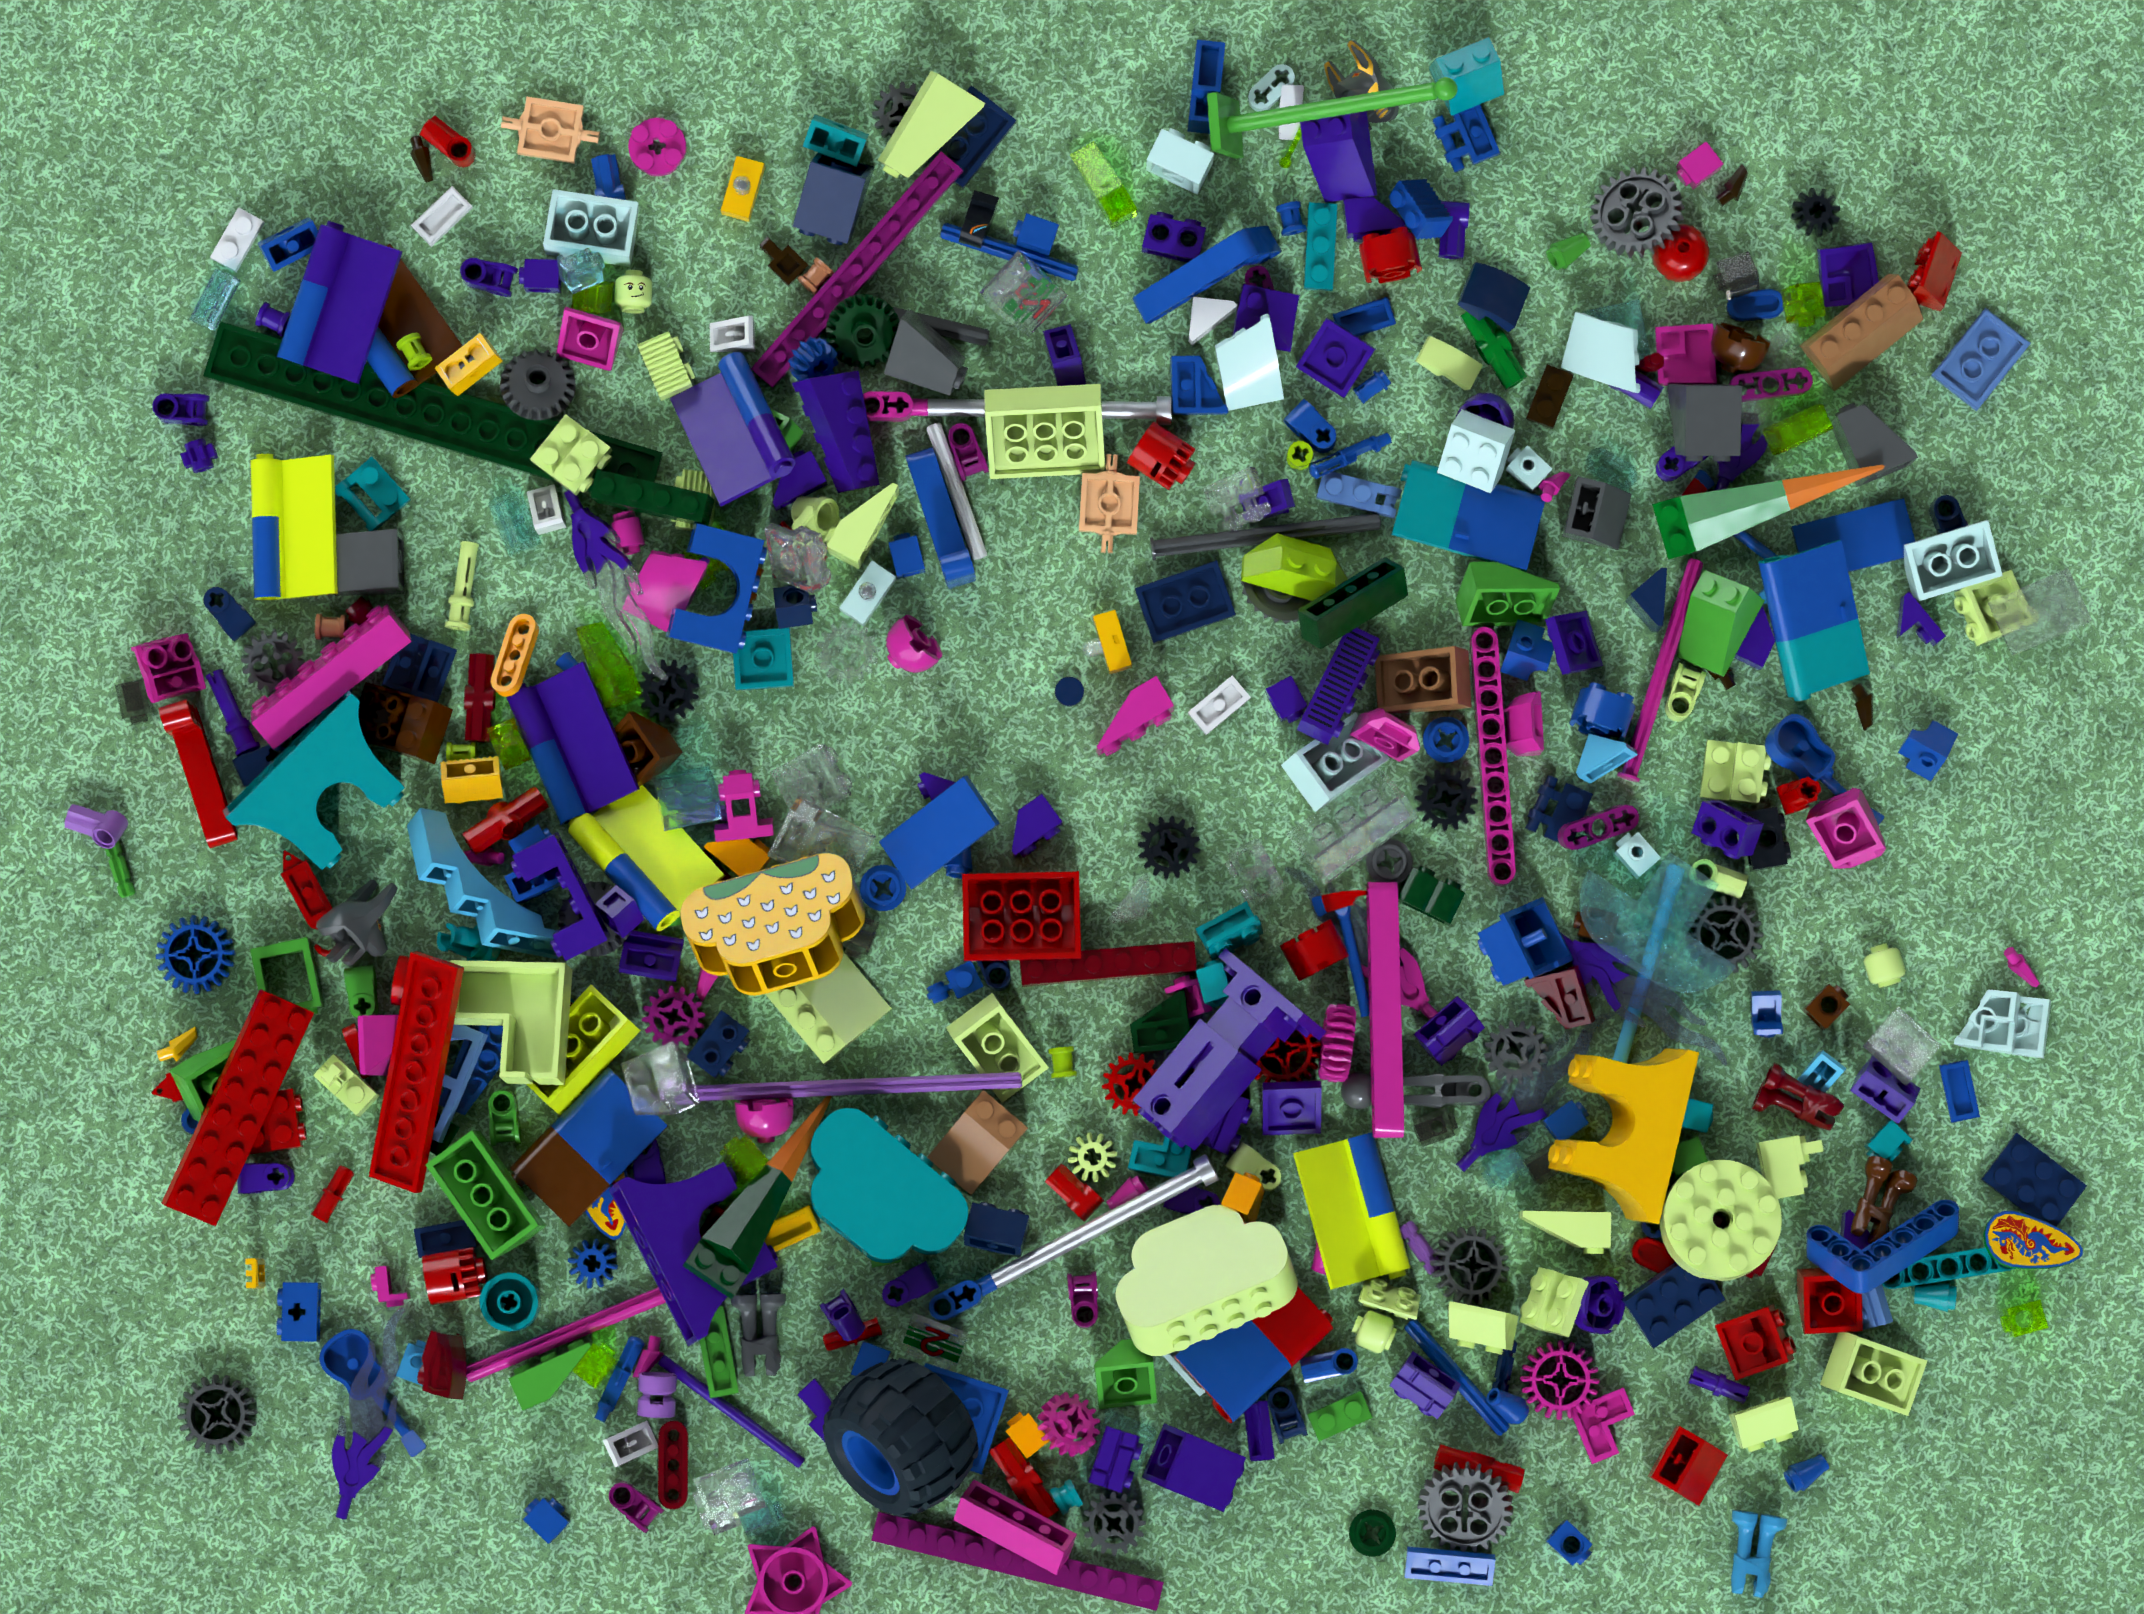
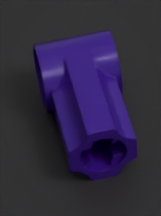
[1438,201,1470,260]
[1608,370,1664,409]

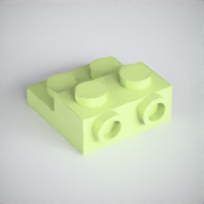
[530,414,612,496]
[1954,569,2034,646]
[1700,740,1771,805]
[1519,1267,1589,1337]

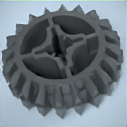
[1684,896,1764,975]
[1430,1226,1510,1305]
[177,1374,258,1454]

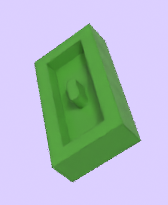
[1307,1391,1373,1441]

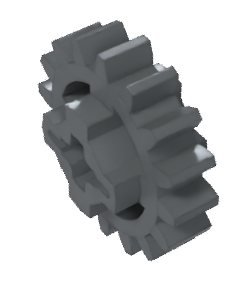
[872,82,918,138]
[1484,1021,1548,1085]
[1082,1491,1146,1556]

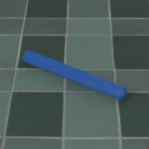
[940,223,1079,281]
[1404,1319,1510,1436]

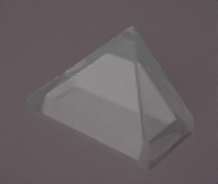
[1108,873,1153,924]

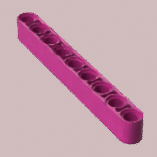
[1470,627,1516,886]
[1366,882,1404,1138]

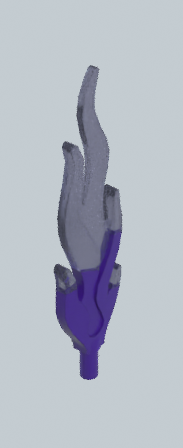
[1561,933,1727,1066]
[1456,1012,1614,1172]
[332,1307,405,1520]

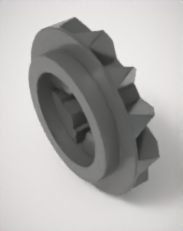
[1366,839,1413,884]

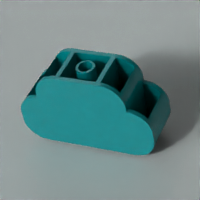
[811,1108,968,1263]

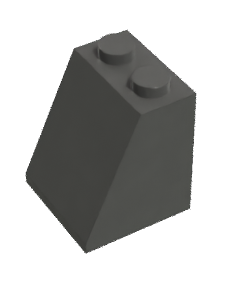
[884,309,968,396]
[1668,384,1742,461]
[1830,403,1918,487]
[334,529,404,596]

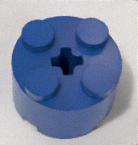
[1569,682,1635,742]

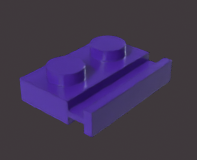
[619,930,684,982]

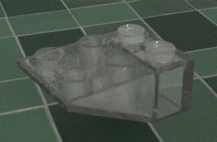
[767,796,876,880]

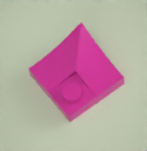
[1655,323,1717,386]

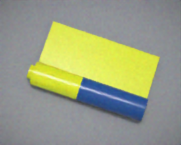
[250,454,338,600]
[568,785,725,931]
[1293,1132,1411,1290]

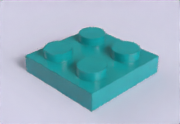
[733,628,794,691]

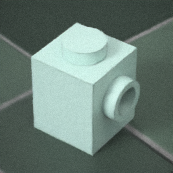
[1506,445,1552,493]
[1614,832,1661,879]

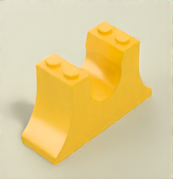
[1548,1048,1699,1224]

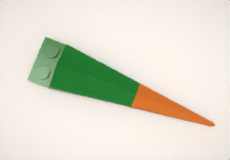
[1652,465,1885,560]

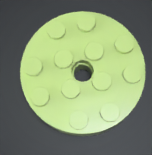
[1660,1160,1782,1281]

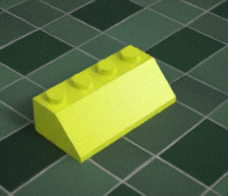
[526,984,641,1116]

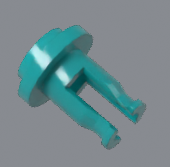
[437,923,501,961]

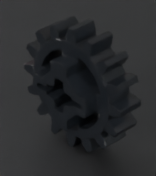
[636,660,700,723]
[1414,768,1478,832]
[1138,816,1201,880]

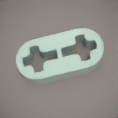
[1248,64,1295,111]

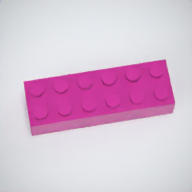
[250,604,411,750]

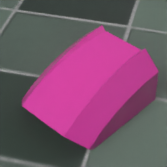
[1503,691,1544,756]
[1350,708,1420,762]
[1806,788,1886,869]

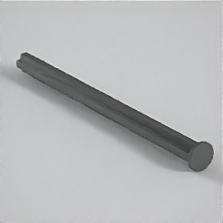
[1150,513,1381,560]

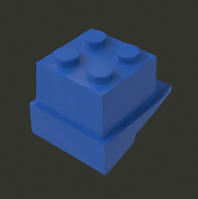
[1478,897,1574,986]

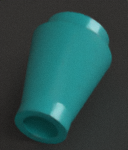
[1914,1283,1957,1312]

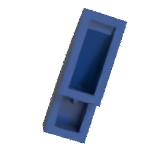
[1187,40,1225,134]

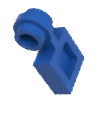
[926,961,984,1004]

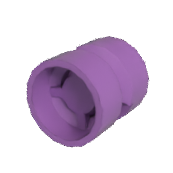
[637,1372,677,1418]

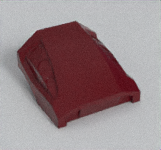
[417,1330,467,1400]

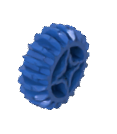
[156,915,236,994]

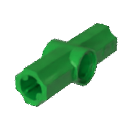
[1460,311,1527,390]

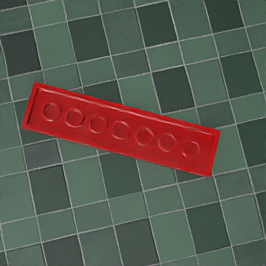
[369,951,464,1193]
[161,989,314,1227]

